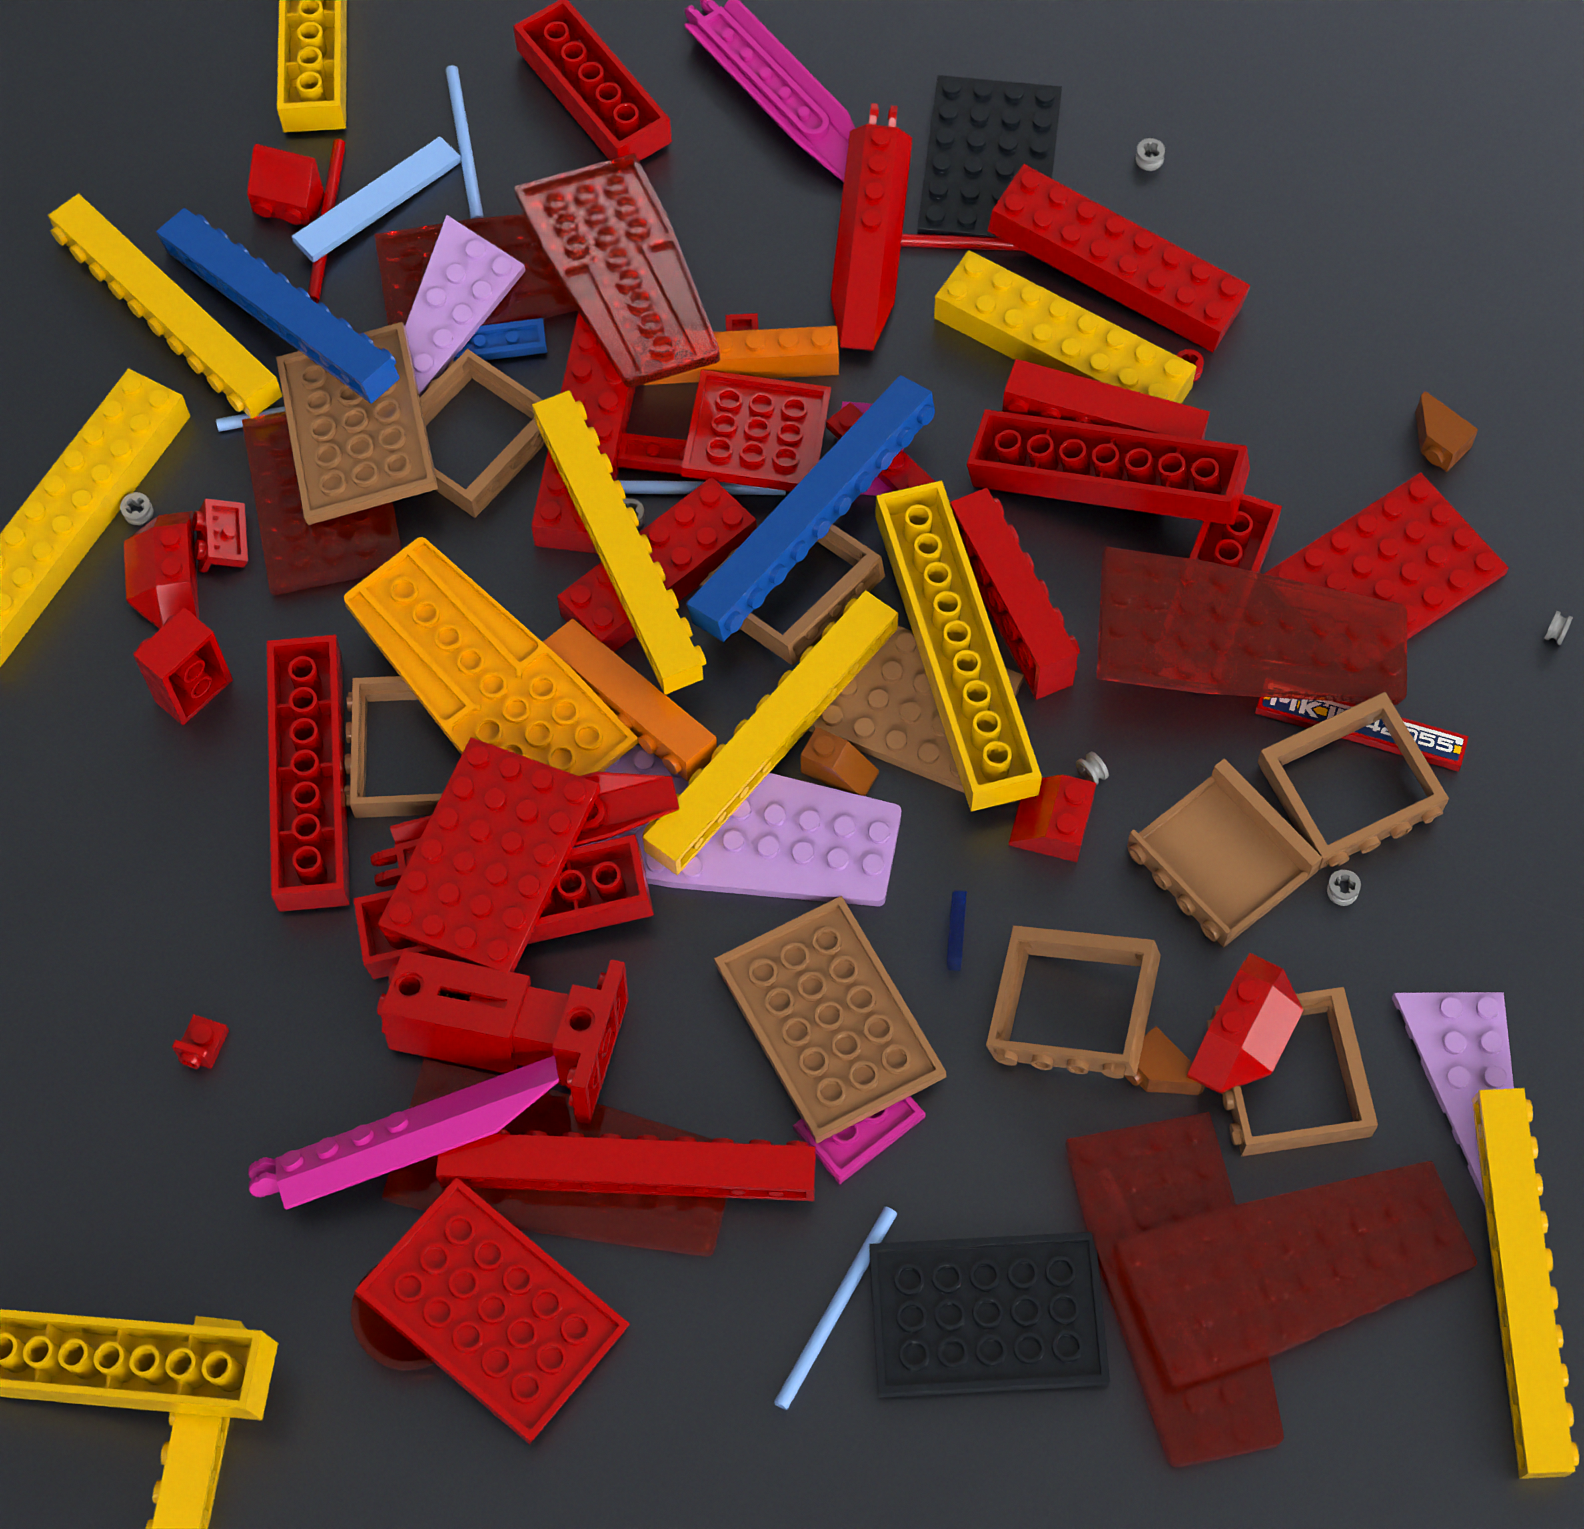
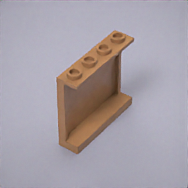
[1127,758,1322,948]

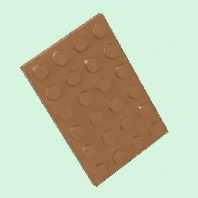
[276,322,438,525]
[808,626,1024,793]
[714,896,946,1144]

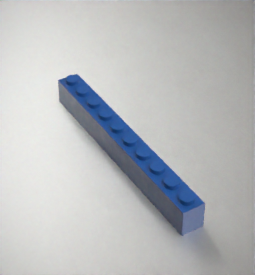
[156,208,400,404]
[686,375,935,642]

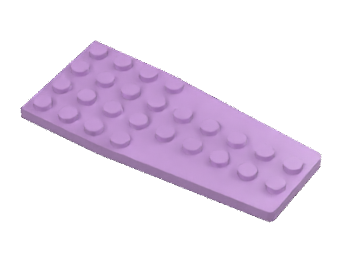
[573,745,902,907]

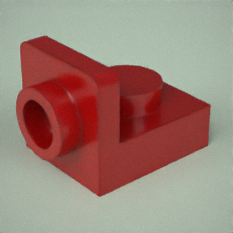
[172,1014,229,1069]

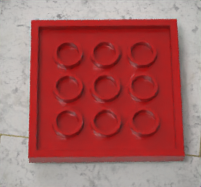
[681,369,831,491]

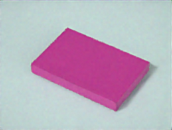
[793,1096,925,1184]

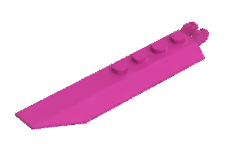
[684,0,855,182]
[248,1056,559,1210]

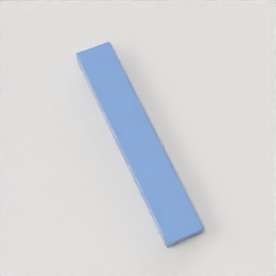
[292,136,461,263]

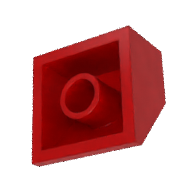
[247,144,324,226]
[1008,774,1097,862]

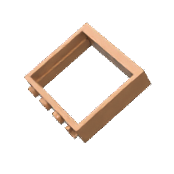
[420,349,545,518]
[699,524,885,666]
[344,676,443,818]
[1257,692,1449,870]
[986,925,1161,1078]
[1207,987,1378,1157]

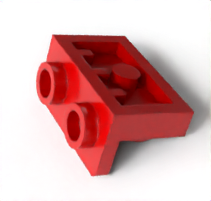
[192,499,248,573]

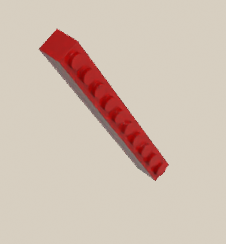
[436,1129,816,1201]

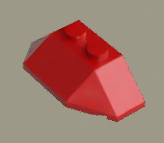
[124,511,199,630]
[1187,953,1304,1093]

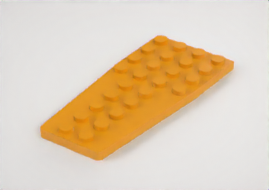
[344,537,638,776]

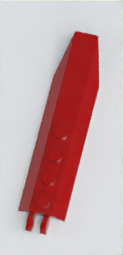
[830,103,912,351]
[370,772,680,887]

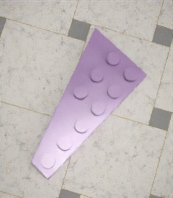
[405,215,525,397]
[1392,992,1514,1205]

